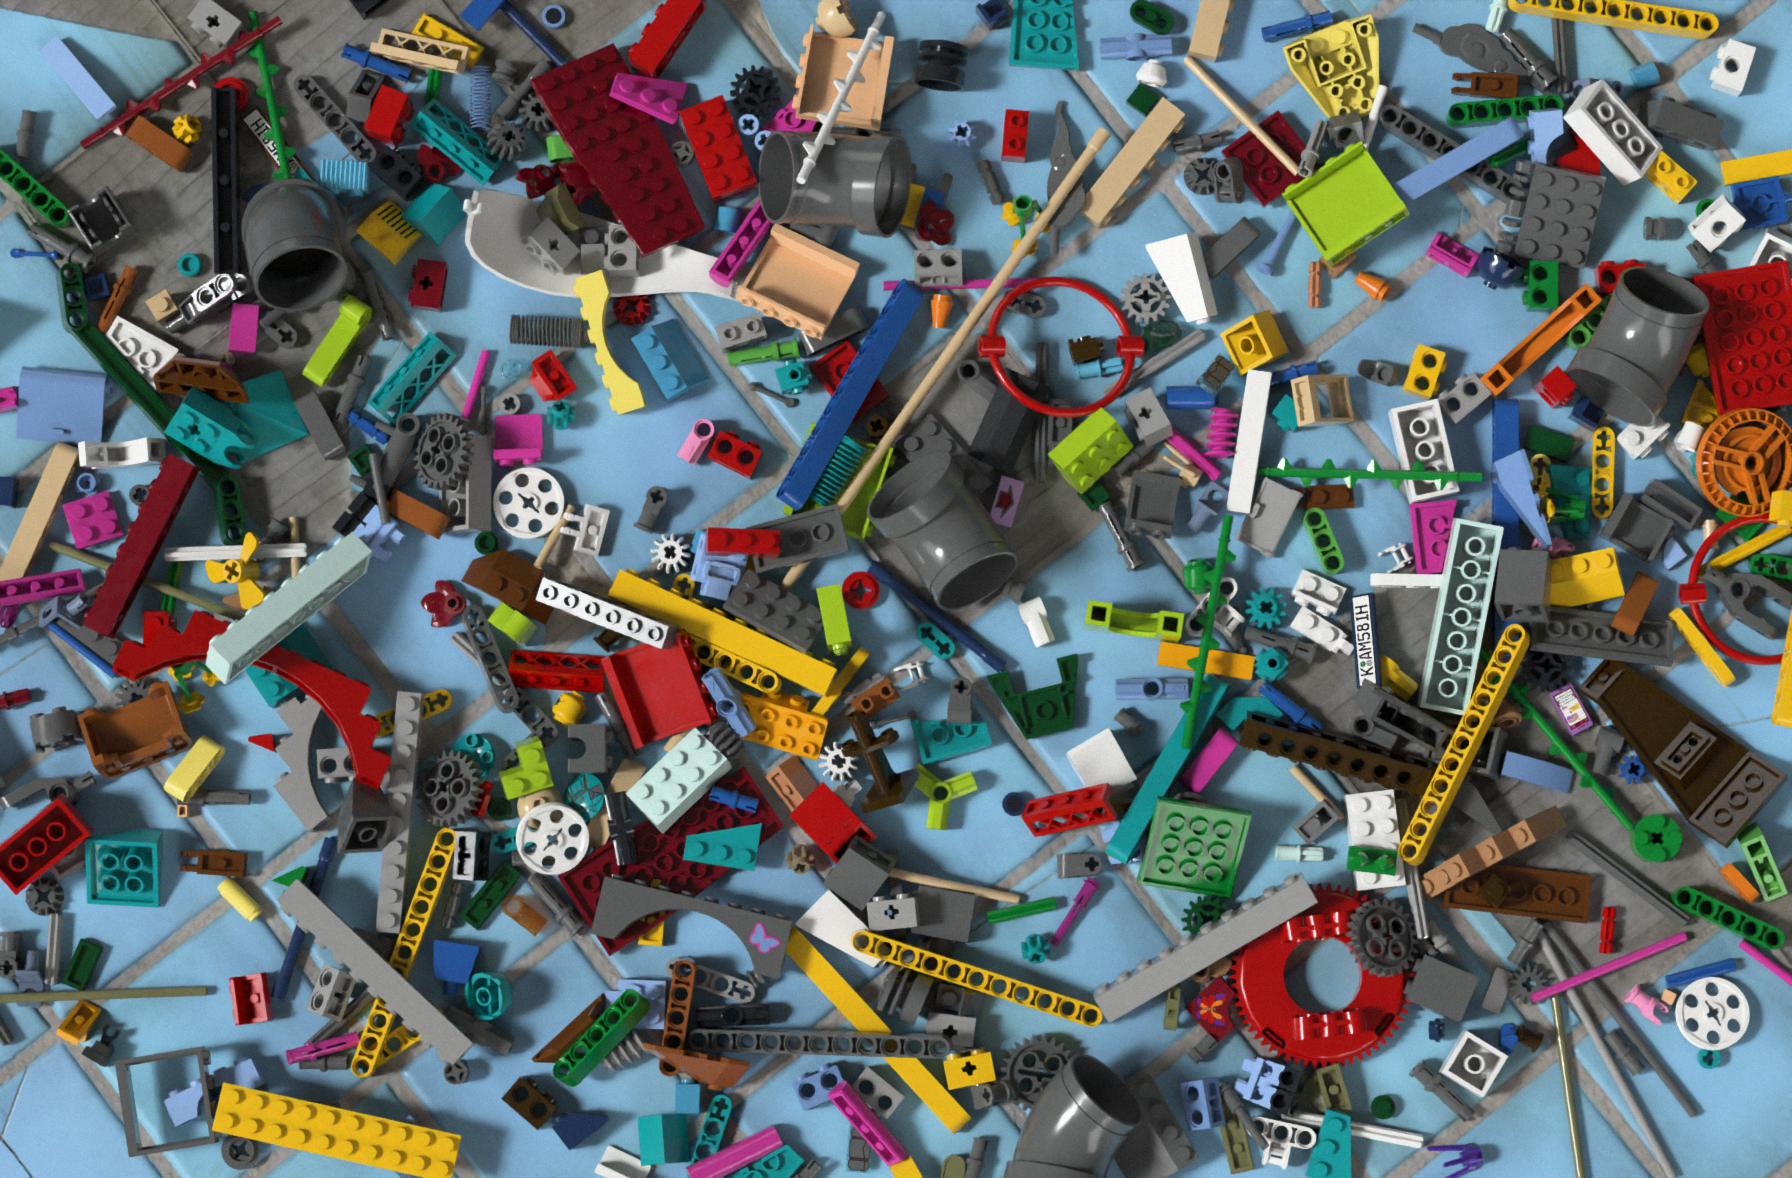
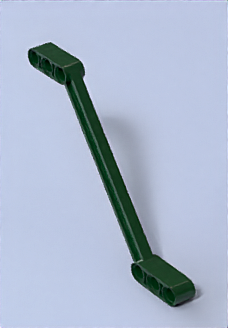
[56,262,246,545]

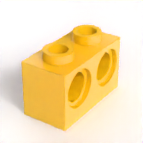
[1643,151,1698,204]
[1401,344,1448,401]

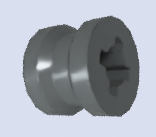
[491,59,519,85]
[670,141,695,168]
[1643,217,1666,241]
[1001,577,1027,605]
[444,1061,470,1084]

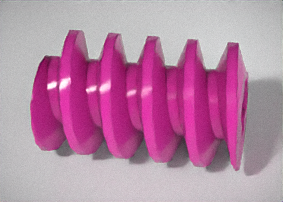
[1204,408,1240,459]

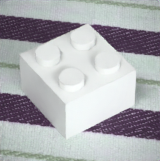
[1438,1031,1508,1098]

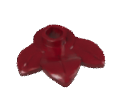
[417,144,462,184]
[515,164,557,199]
[915,200,955,246]
[420,580,466,628]

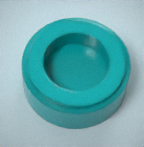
[177,253,202,278]

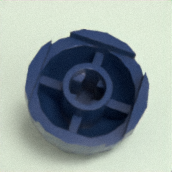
[1477,246,1526,290]

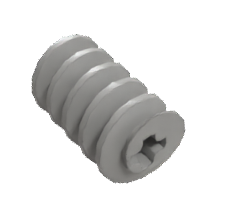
[601,1029,651,1073]

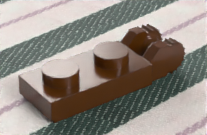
[1451,72,1519,99]
[1289,484,1354,511]
[179,850,248,877]

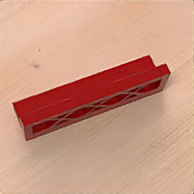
[508,650,606,693]
[1021,783,1118,837]

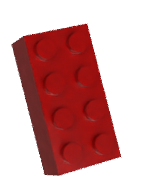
[628,0,707,79]
[679,95,758,204]
[0,793,93,895]

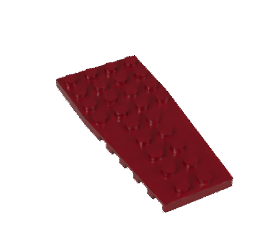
[530,43,705,258]
[557,767,783,956]

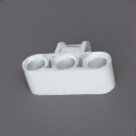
[1184,577,1245,638]
[1245,1116,1316,1169]

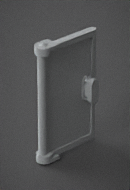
[1235,477,1304,558]

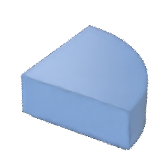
[1662,537,1687,570]

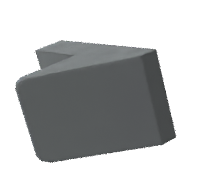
[579,226,605,275]
[1292,799,1341,845]
[934,981,986,1017]

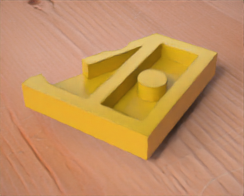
[1680,379,1729,439]

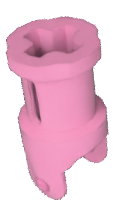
[1529,536,1575,559]
[1624,984,1669,1025]

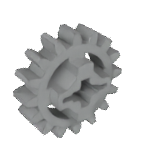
[1119,273,1171,325]

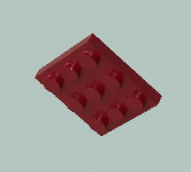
[1221,110,1321,208]

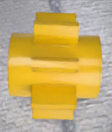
[172,114,202,144]

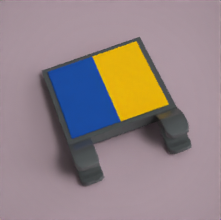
[899,163,953,232]

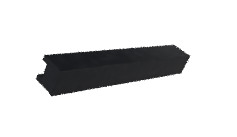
[211,87,242,276]

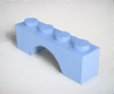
[1526,108,1564,175]
[163,1056,267,1127]

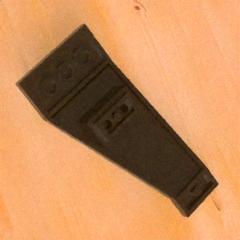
[1579,659,1788,848]

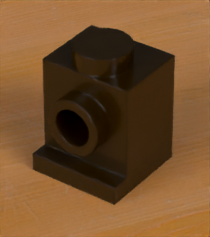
[1067,335,1105,366]

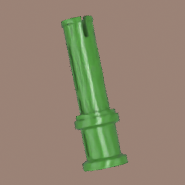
[727,338,800,367]

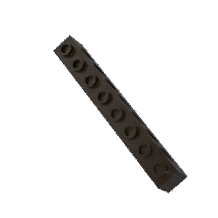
[1239,710,1433,796]

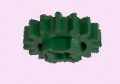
[1181,895,1228,935]

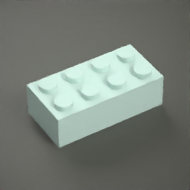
[625,728,732,834]

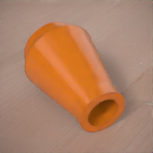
[1354,271,1391,302]
[931,294,954,329]

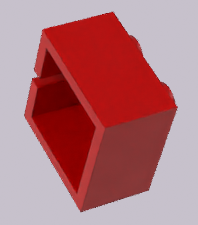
[364,85,415,147]

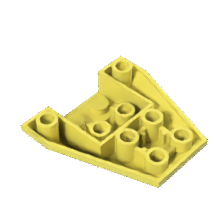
[1282,14,1379,120]

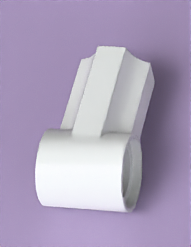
[1673,421,1705,452]
[1017,597,1055,648]

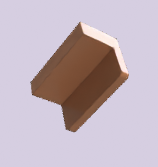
[765,756,818,812]

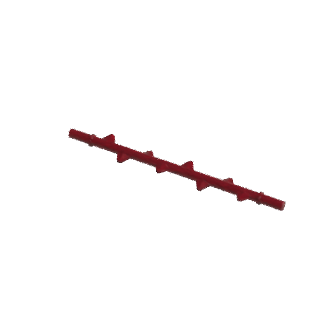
[80,16,283,149]

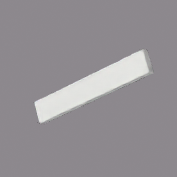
[1226,369,1272,514]

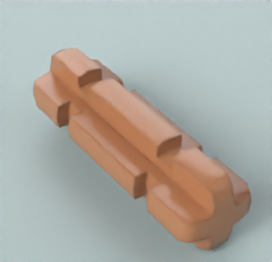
[1308,262,1322,308]

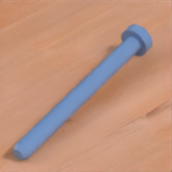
[1256,210,1297,276]

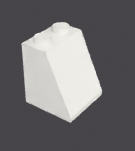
[1066,728,1137,791]

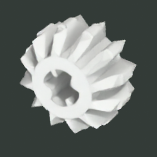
[650,533,691,574]
[819,742,859,782]

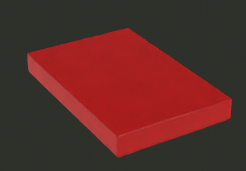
[810,339,890,424]

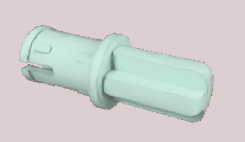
[1486,0,1508,33]
[1275,844,1324,863]

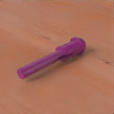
[1050,876,1101,947]

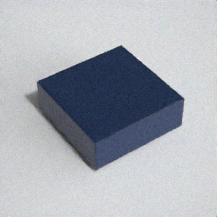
[82,272,112,302]

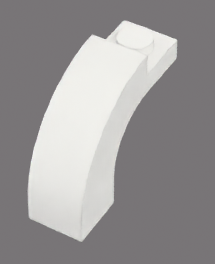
[78,437,166,469]

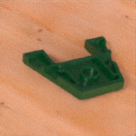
[987,653,1078,740]

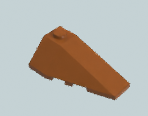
[643,1043,750,1091]

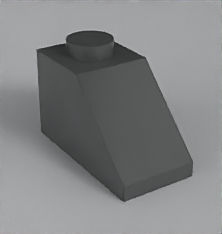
[346,69,385,122]

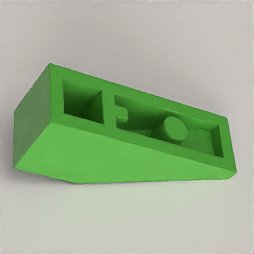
[1737,822,1788,902]

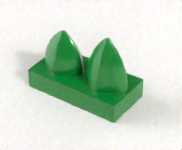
[1346,846,1398,876]

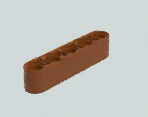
[659,957,698,1077]

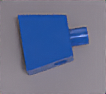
[433,940,482,997]

